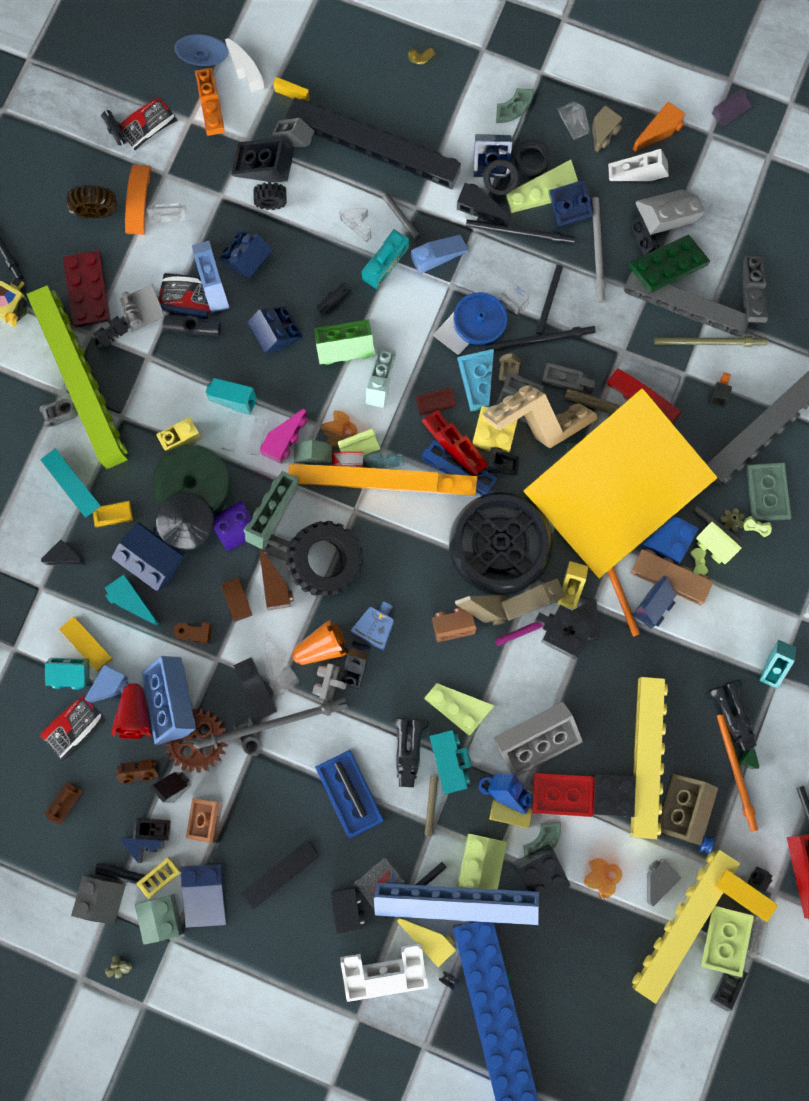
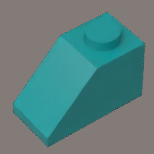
[759,640,796,689]

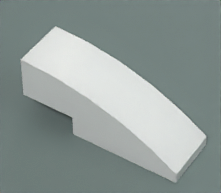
[225,38,264,93]

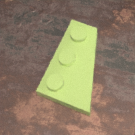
[424,683,494,736]

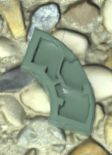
[496,88,534,123]
[523,822,561,856]

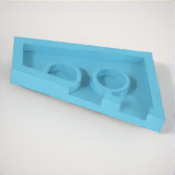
[457,349,494,412]

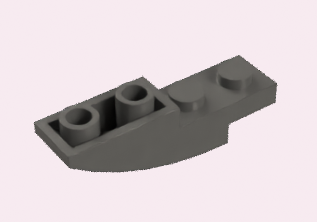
[743,256,768,323]

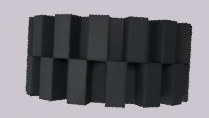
[253,182,287,210]

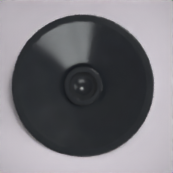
[156,492,214,550]

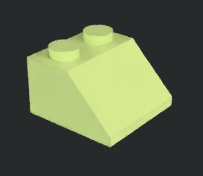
[696,521,741,564]

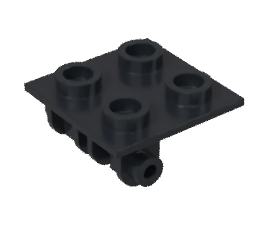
[92,316,130,349]

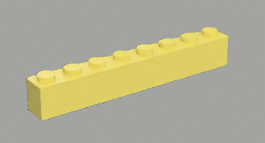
[630,677,668,839]
[632,849,741,1004]

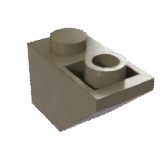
[592,105,622,153]

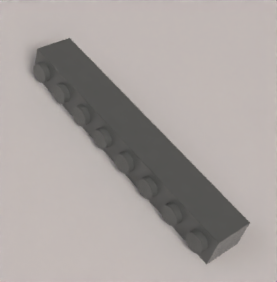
[707,371,809,486]

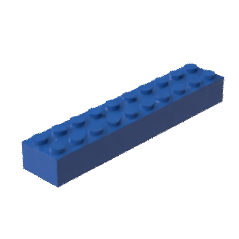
[453,921,539,1101]

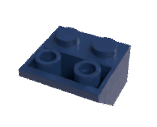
[219,231,273,277]
[248,306,303,353]

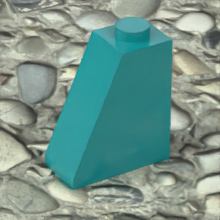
[206,378,257,416]

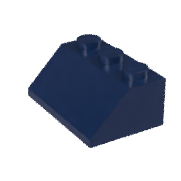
[112,522,184,591]

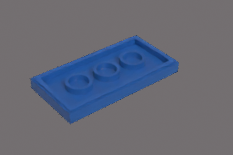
[315,750,384,839]

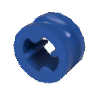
[478,777,492,795]
[699,834,714,854]

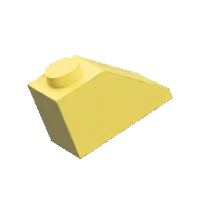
[557,561,588,609]

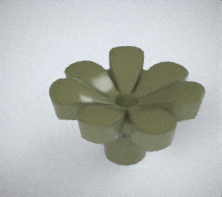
[720,508,745,533]
[105,955,132,979]

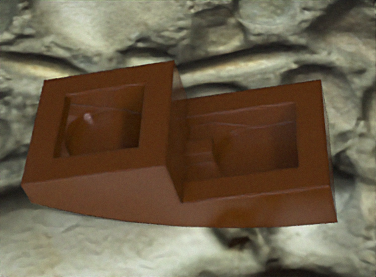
[221,577,253,622]

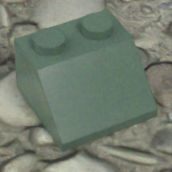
[135,894,183,945]

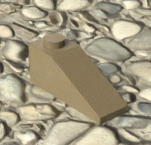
[501,578,566,621]
[455,595,508,625]

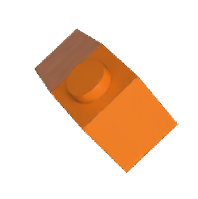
[633,102,686,152]

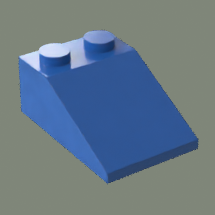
[639,516,699,565]

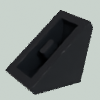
[488,447,519,475]
[41,539,84,565]
[133,818,171,841]

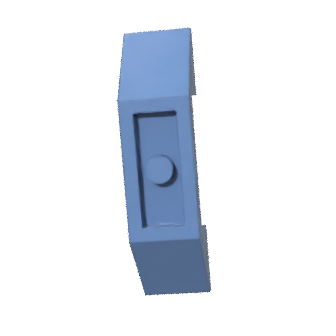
[192,241,229,313]

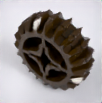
[66,184,117,219]

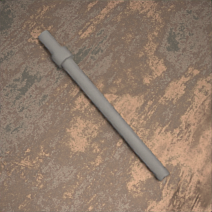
[592,197,606,303]

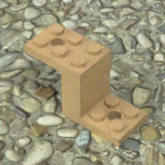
[482,385,598,448]

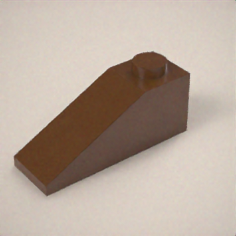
[259,550,294,610]

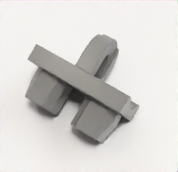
[313,664,347,701]

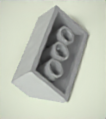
[494,702,583,777]

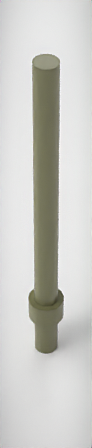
[654,336,768,347]

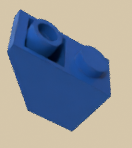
[488,774,533,814]

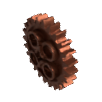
[164,709,228,773]

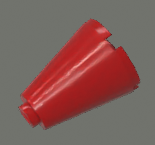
[111,683,151,739]

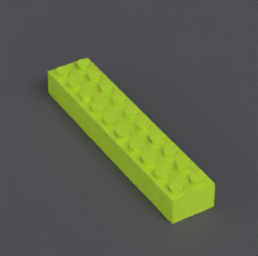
[27,285,128,469]

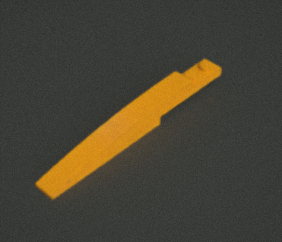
[288,464,477,496]

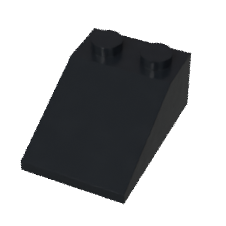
[231,137,295,183]

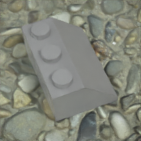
[636,189,706,235]

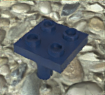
[548,180,594,227]

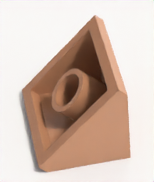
[186,798,223,843]

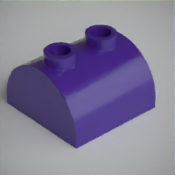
[214,500,253,552]

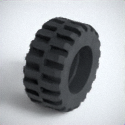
[286,521,363,596]

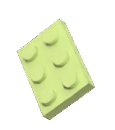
[701,906,754,977]

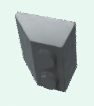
[71,875,126,924]

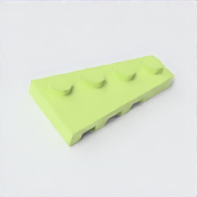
[506,160,578,213]

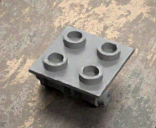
[120,284,165,332]

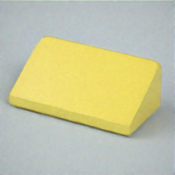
[489,800,532,828]

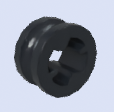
[438,971,459,990]

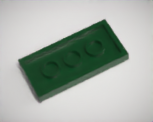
[628,234,710,293]

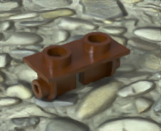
[115,759,159,784]
[44,781,83,825]

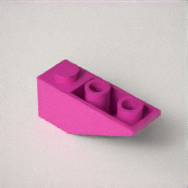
[259,409,308,464]

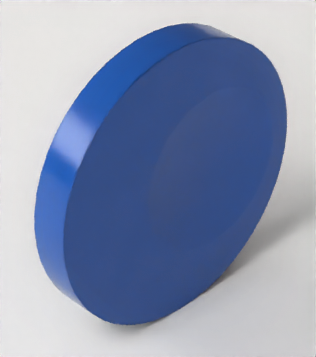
[453,292,507,346]

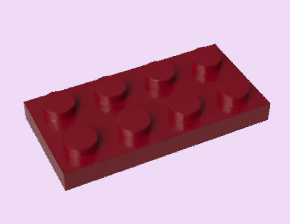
[63,250,111,328]

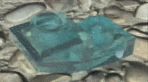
[363,451,404,468]

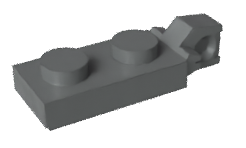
[542,363,596,392]

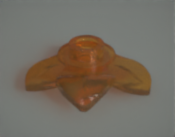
[321,411,358,446]
[583,858,623,899]

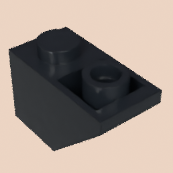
[341,641,372,689]

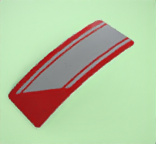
[332,452,363,467]

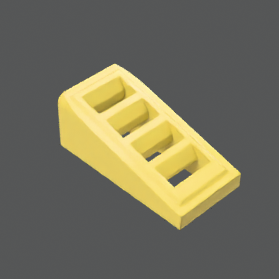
[136,857,181,899]

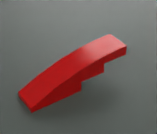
[607,368,681,424]
[422,410,488,476]

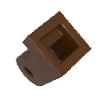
[173,622,213,644]

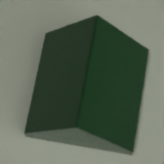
[738,749,759,770]

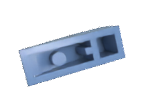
[411,235,469,274]

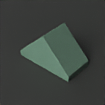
[294,439,332,463]

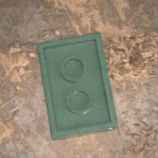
[746,462,792,521]

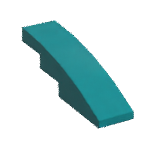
[40,448,101,518]

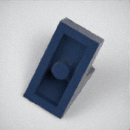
[121,837,165,863]

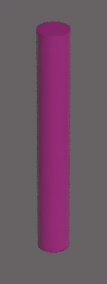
[494,621,544,646]

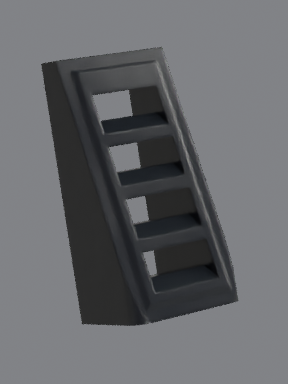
[710,971,748,1012]

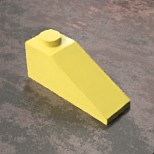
[397,917,456,967]

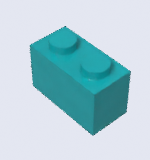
[45,657,89,690]

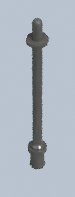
[194,697,348,749]

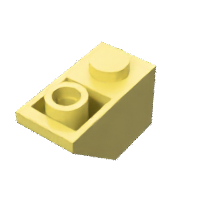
[156,417,202,452]

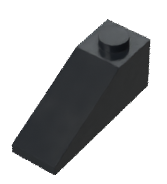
[456,183,510,226]
[150,772,191,803]

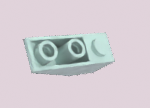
[365,350,396,408]

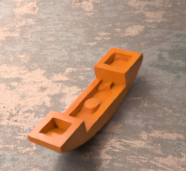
[125,165,151,235]

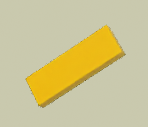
[59,616,113,672]
[715,869,778,922]

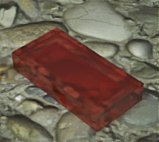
[415,387,456,416]

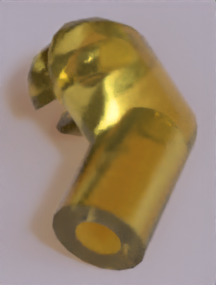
[408,48,435,64]

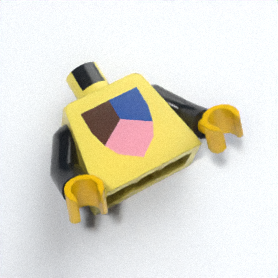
[0,277,27,327]

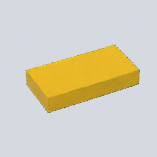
[273,77,310,102]
[93,501,134,527]

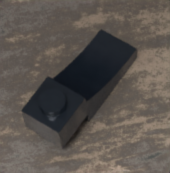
[233,657,277,720]

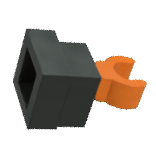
[709,372,732,407]

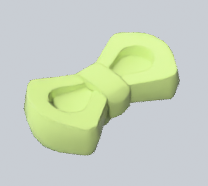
[743,516,772,537]
[690,548,708,575]

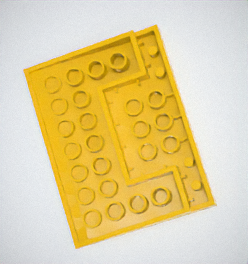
[524,389,717,578]

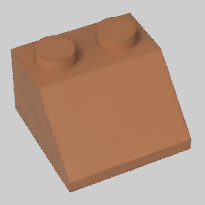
[432,608,476,642]

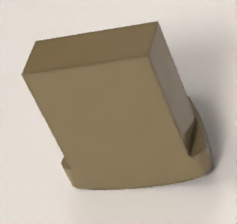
[499,353,522,382]

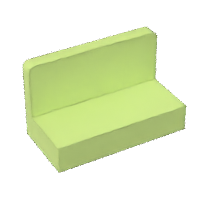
[338,428,381,458]

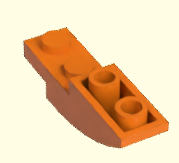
[195,67,225,136]

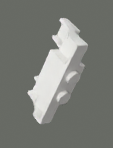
[340,944,428,1002]

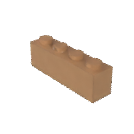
[630,549,713,606]

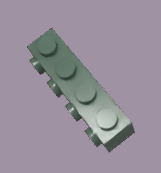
[244,471,299,549]

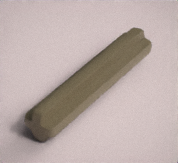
[565,388,620,414]

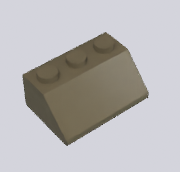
[659,774,718,846]

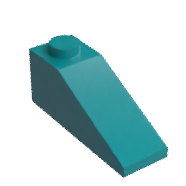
[105,575,160,626]

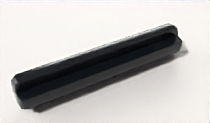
[95,863,154,888]

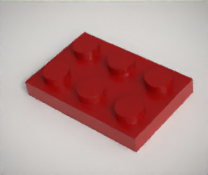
[532,773,594,817]

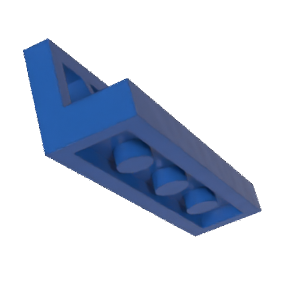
[422,440,498,496]

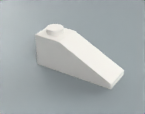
[608,149,669,181]

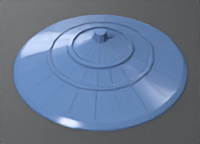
[174,34,228,66]

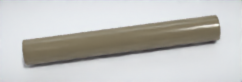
[425,776,438,836]

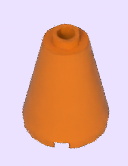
[292,619,348,665]

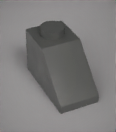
[271,118,315,148]
[647,859,681,907]

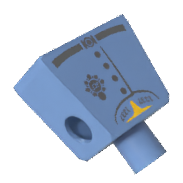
[351,601,394,651]

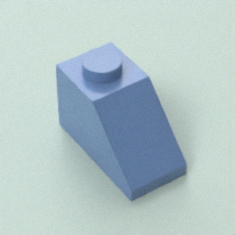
[85,665,128,703]

